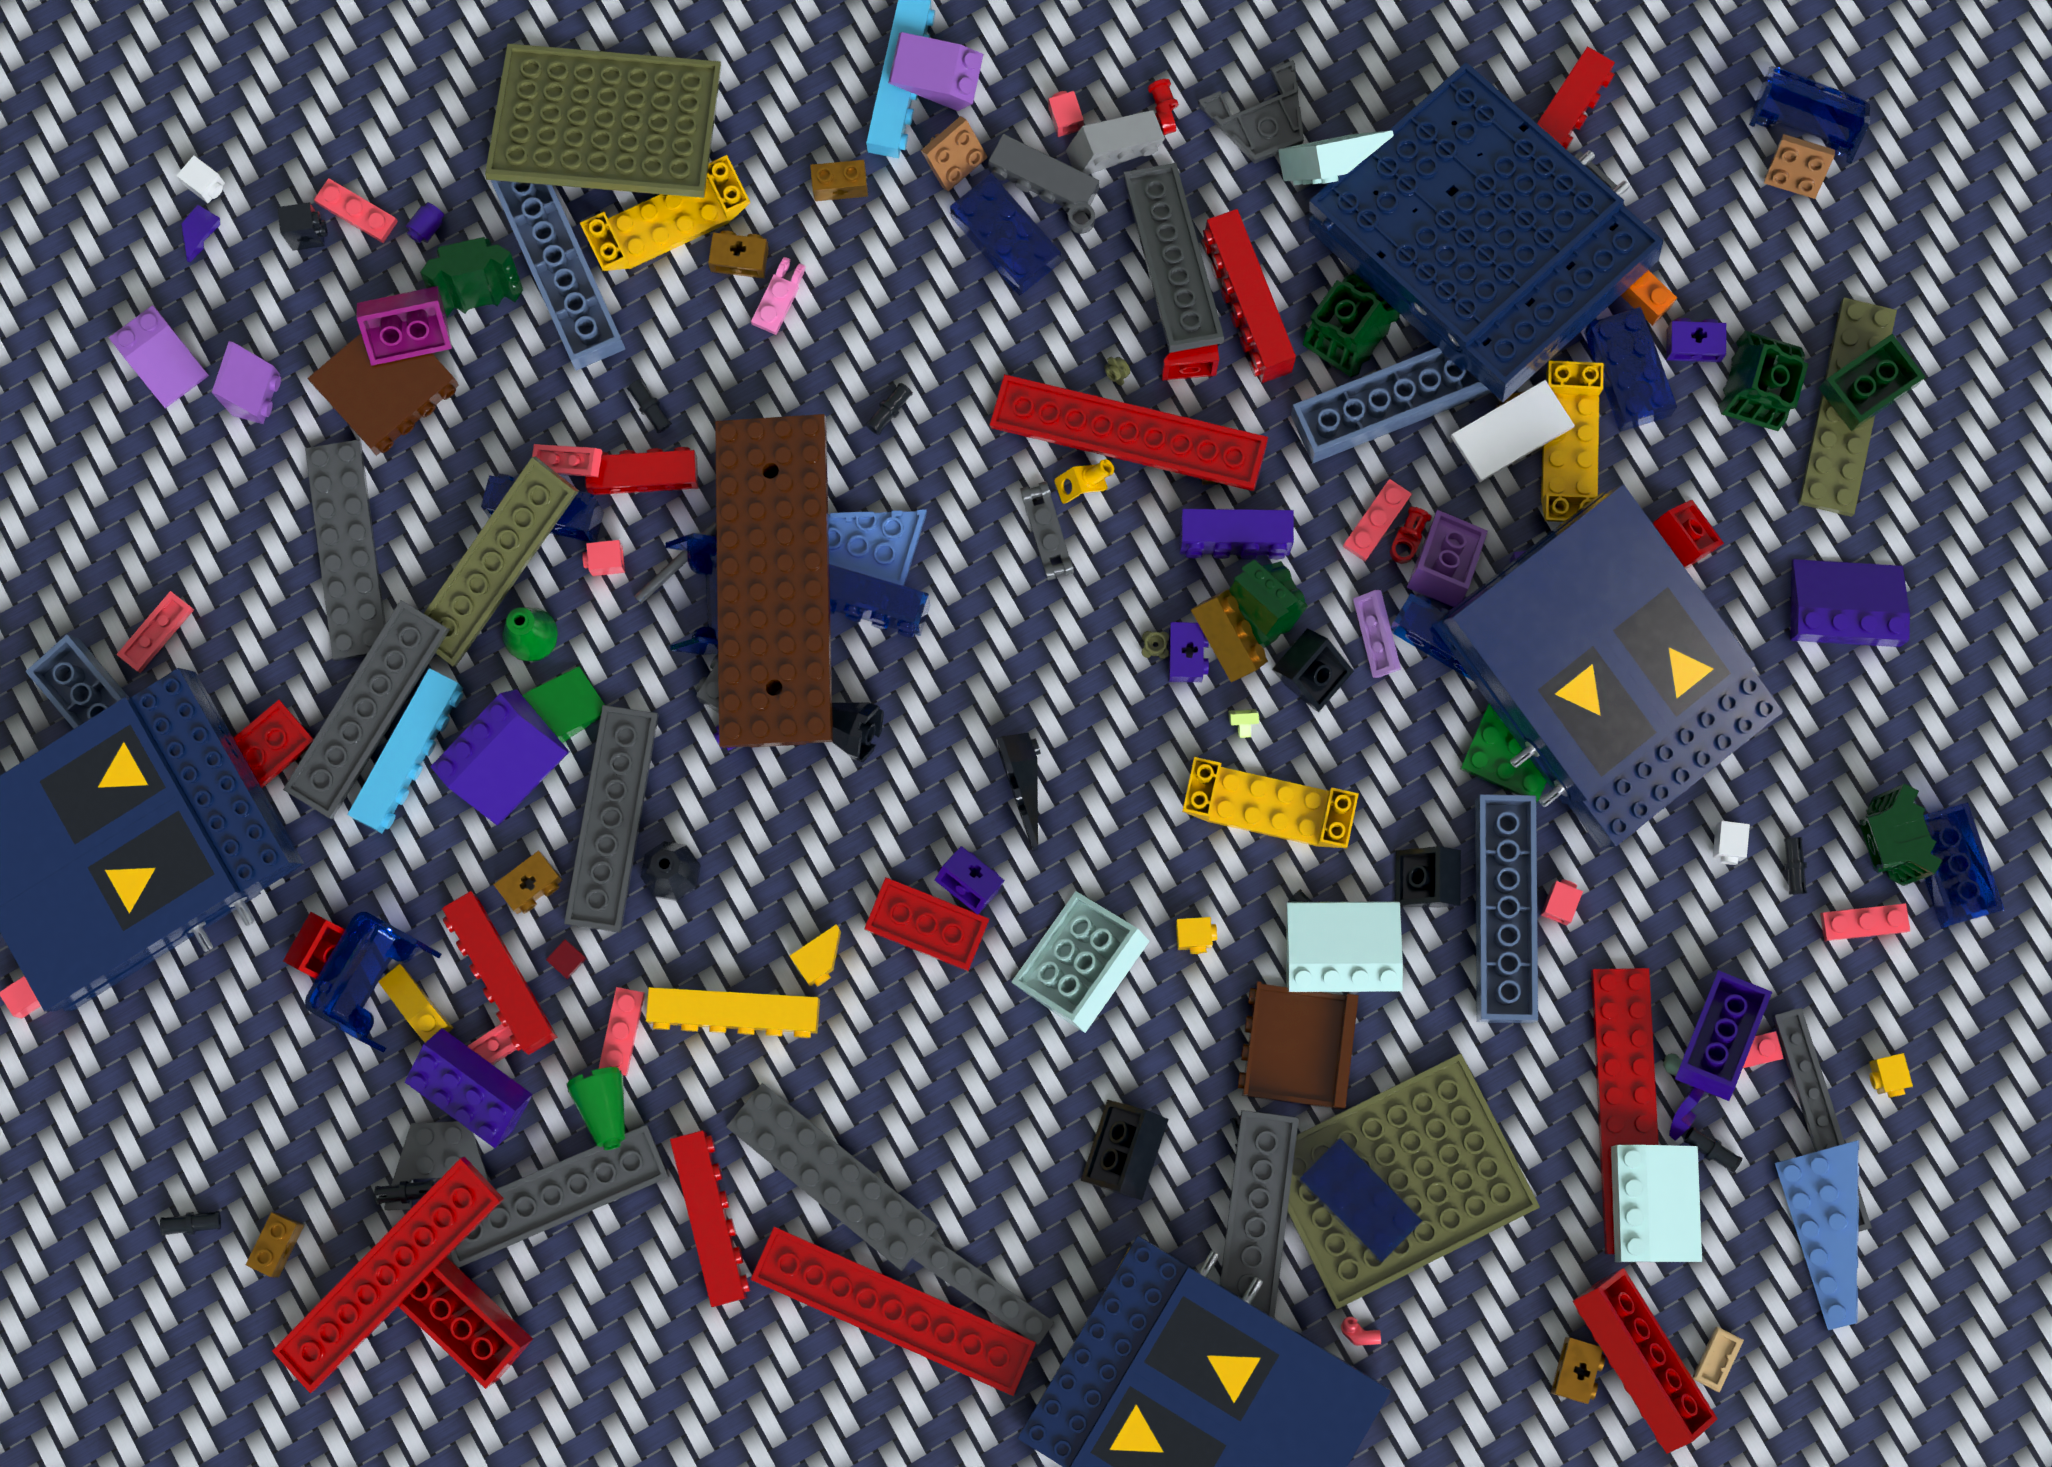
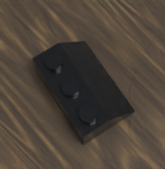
[1081,1100,1169,1201]

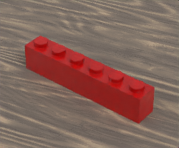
[1537,46,1615,150]
[442,891,558,1055]
[670,1130,750,1307]

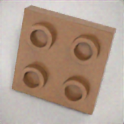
[921,116,988,191]
[1764,134,1835,199]

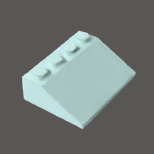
[1278,130,1393,185]
[1012,891,1150,1033]
[1286,901,1403,992]
[1611,1145,1702,1262]

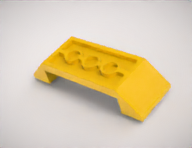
[580,155,750,271]
[1541,361,1604,522]
[1182,757,1359,848]

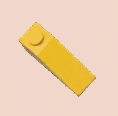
[378,964,453,1042]

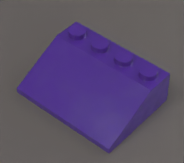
[1790,559,1910,647]
[430,689,570,825]

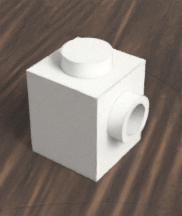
[176,155,225,203]
[1713,821,1750,865]

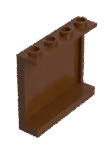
[307,333,459,456]
[1238,981,1359,1110]

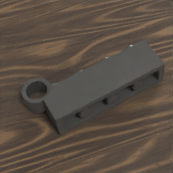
[988,134,1099,234]

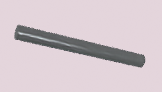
[634,522,717,604]

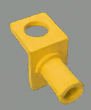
[1054,459,1114,504]

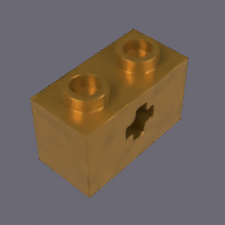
[810,160,868,201]
[708,231,769,278]
[493,850,563,914]
[245,1212,304,1278]
[1550,1337,1605,1404]

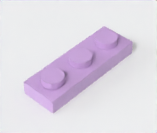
[1353,590,1401,678]

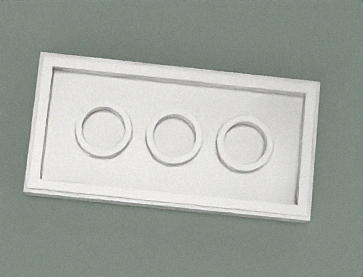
[1451,380,1575,482]

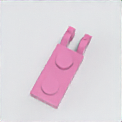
[751,257,806,335]

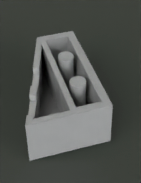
[1066,110,1165,175]

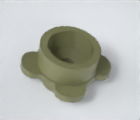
[1104,357,1130,386]
[1141,631,1169,659]

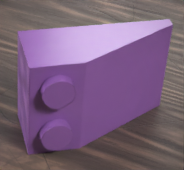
[888,32,984,111]
[109,305,209,408]
[212,341,281,424]
[1407,510,1488,607]

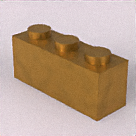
[1191,589,1268,682]

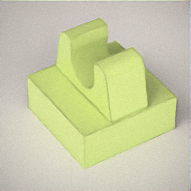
[1228,709,1259,738]

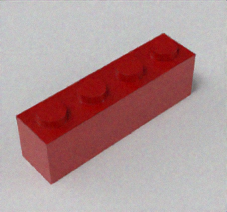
[585,447,699,495]

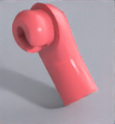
[1341,1316,1381,1346]

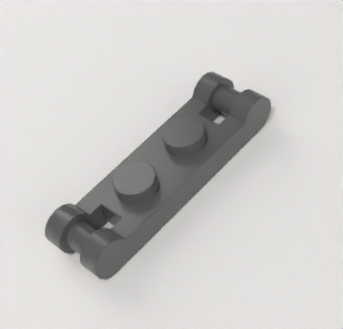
[1020,481,1074,581]

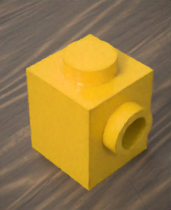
[1176,917,1217,954]
[1869,1053,1913,1098]

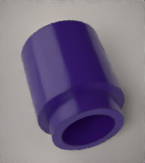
[406,202,445,244]

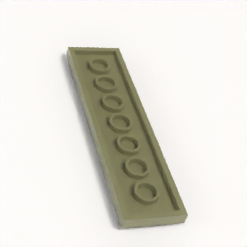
[1798,298,1897,517]
[424,457,579,667]

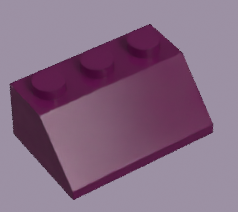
[356,286,452,366]

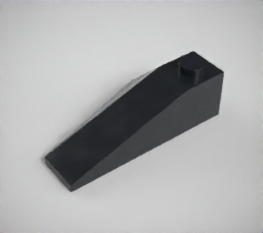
[996,733,1041,851]

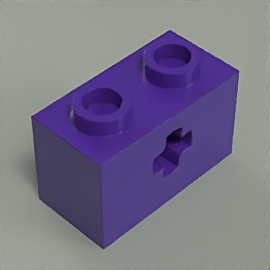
[1666,318,1726,362]
[1169,622,1209,683]
[935,846,1005,915]

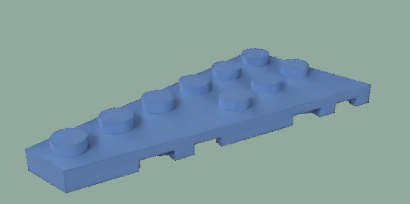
[828,510,927,589]
[1775,1140,1859,1330]

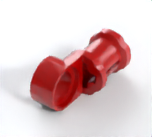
[1147,79,1179,135]
[1390,507,1432,564]

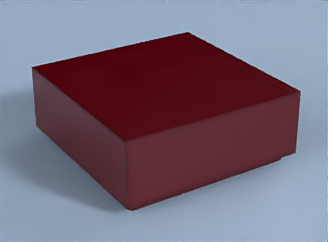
[546,939,587,979]

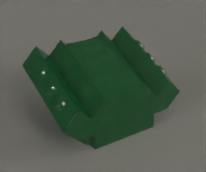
[420,237,523,318]
[1302,274,1400,377]
[1718,331,1808,431]
[1229,560,1308,648]
[1859,784,1942,886]

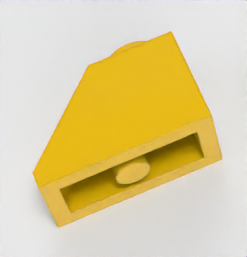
[790,924,841,987]

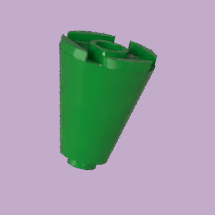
[503,607,558,662]
[566,1067,625,1150]

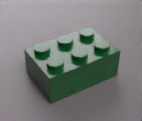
[1818,334,1925,432]

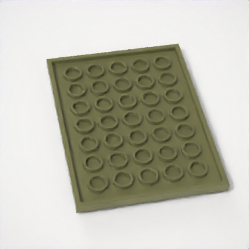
[485,43,721,198]
[1287,1053,1540,1309]

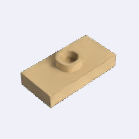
[1692,1327,1744,1392]

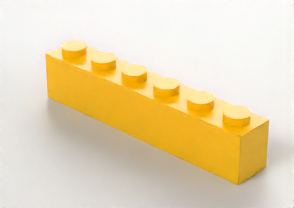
[646,987,820,1038]

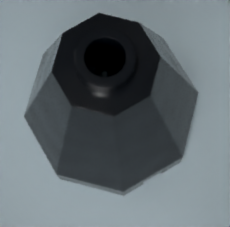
[832,702,884,763]
[640,841,701,901]

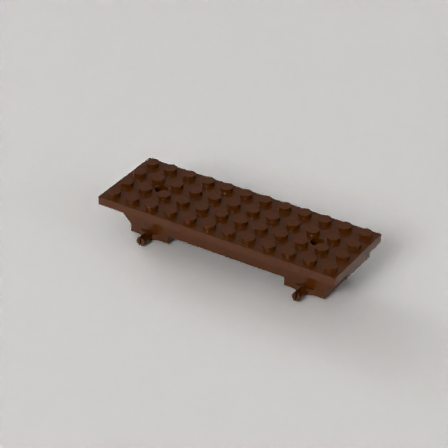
[715,414,833,748]

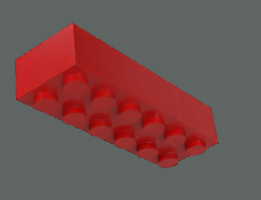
[1201,209,1296,384]
[398,1257,533,1389]
[1572,1268,1718,1454]

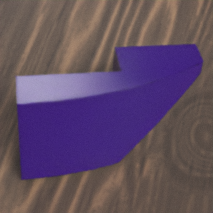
[181,205,221,262]
[1669,1087,1705,1141]

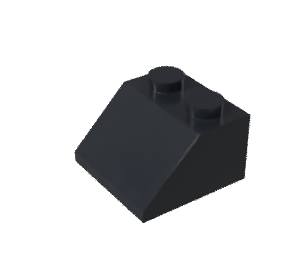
[1272,628,1354,712]
[1395,846,1461,908]

